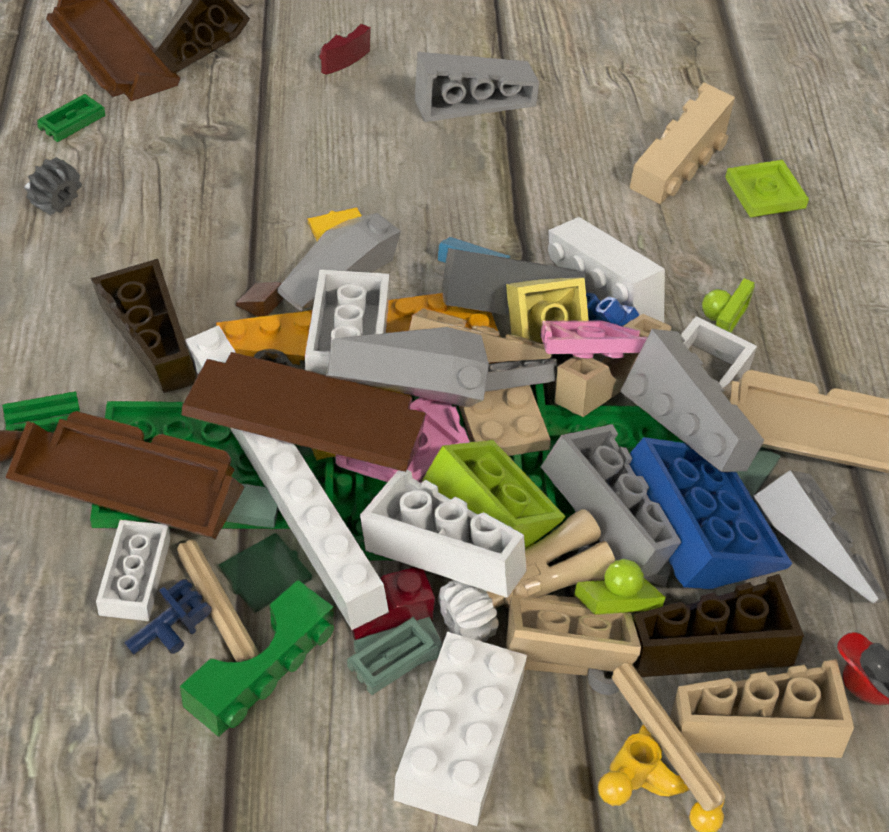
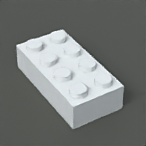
[96,520,170,621]

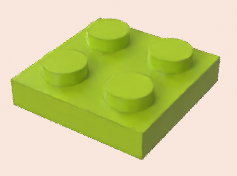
[725,159,809,218]

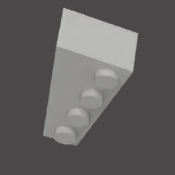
[415,52,539,122]
[541,424,681,577]

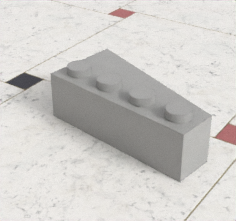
[620,329,764,472]

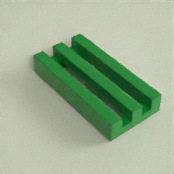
[37,94,106,143]
[2,391,80,432]

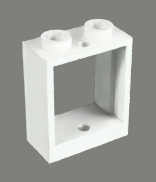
[681,316,757,387]

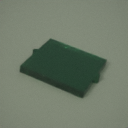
[219,532,312,613]

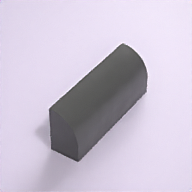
[443,248,586,315]

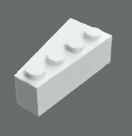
[360,470,526,598]

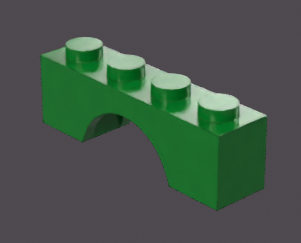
[180,580,334,737]

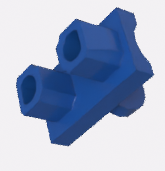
[586,293,640,327]

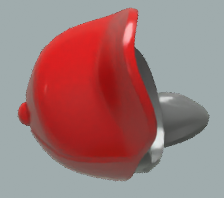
[837,632,889,705]

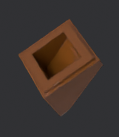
[236,282,284,317]

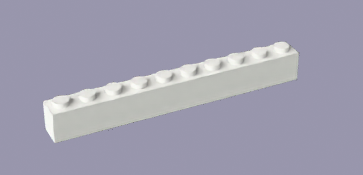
[186,325,389,630]

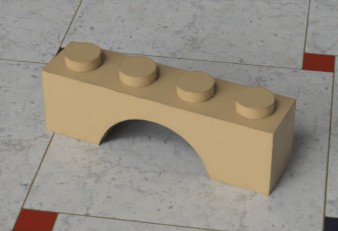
[555,314,671,417]

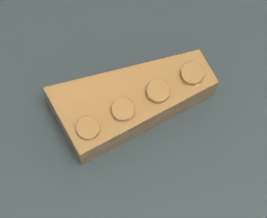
[670,659,854,758]

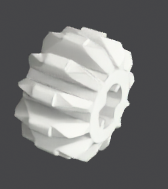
[438,580,499,642]

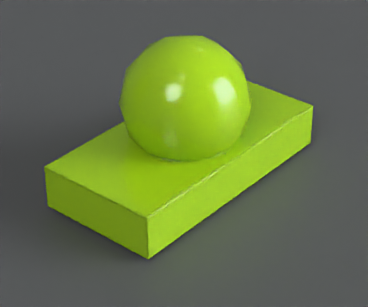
[702,278,755,333]
[575,559,665,615]

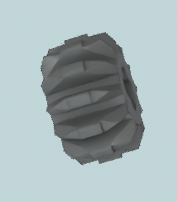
[24,157,82,215]

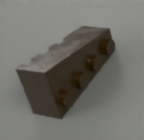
[91,259,197,393]
[633,574,804,678]

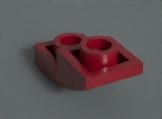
[319,24,371,75]

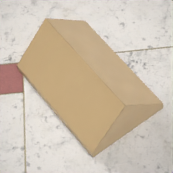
[506,595,641,672]

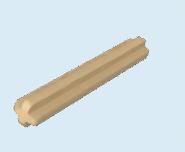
[177,539,260,662]
[612,663,725,811]

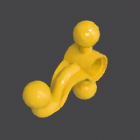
[598,724,724,832]

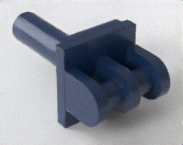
[124,579,212,655]

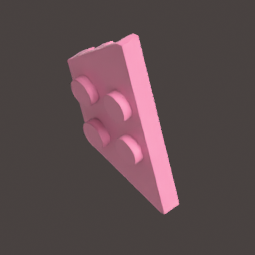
[540,321,648,358]
[336,397,470,483]

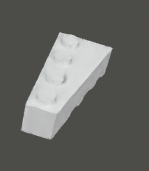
[548,217,665,323]

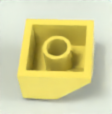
[506,277,589,344]

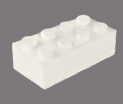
[305,270,389,375]
[394,632,527,826]

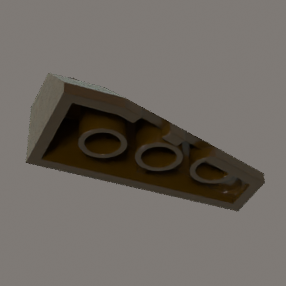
[153,0,250,74]

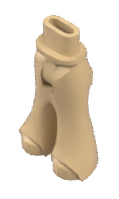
[487,509,615,608]

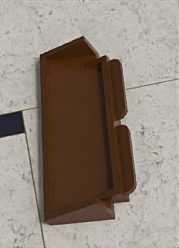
[46,0,180,101]
[181,352,426,472]
[5,411,245,540]

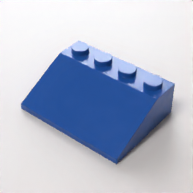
[629,437,792,589]

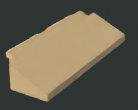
[723,370,889,473]

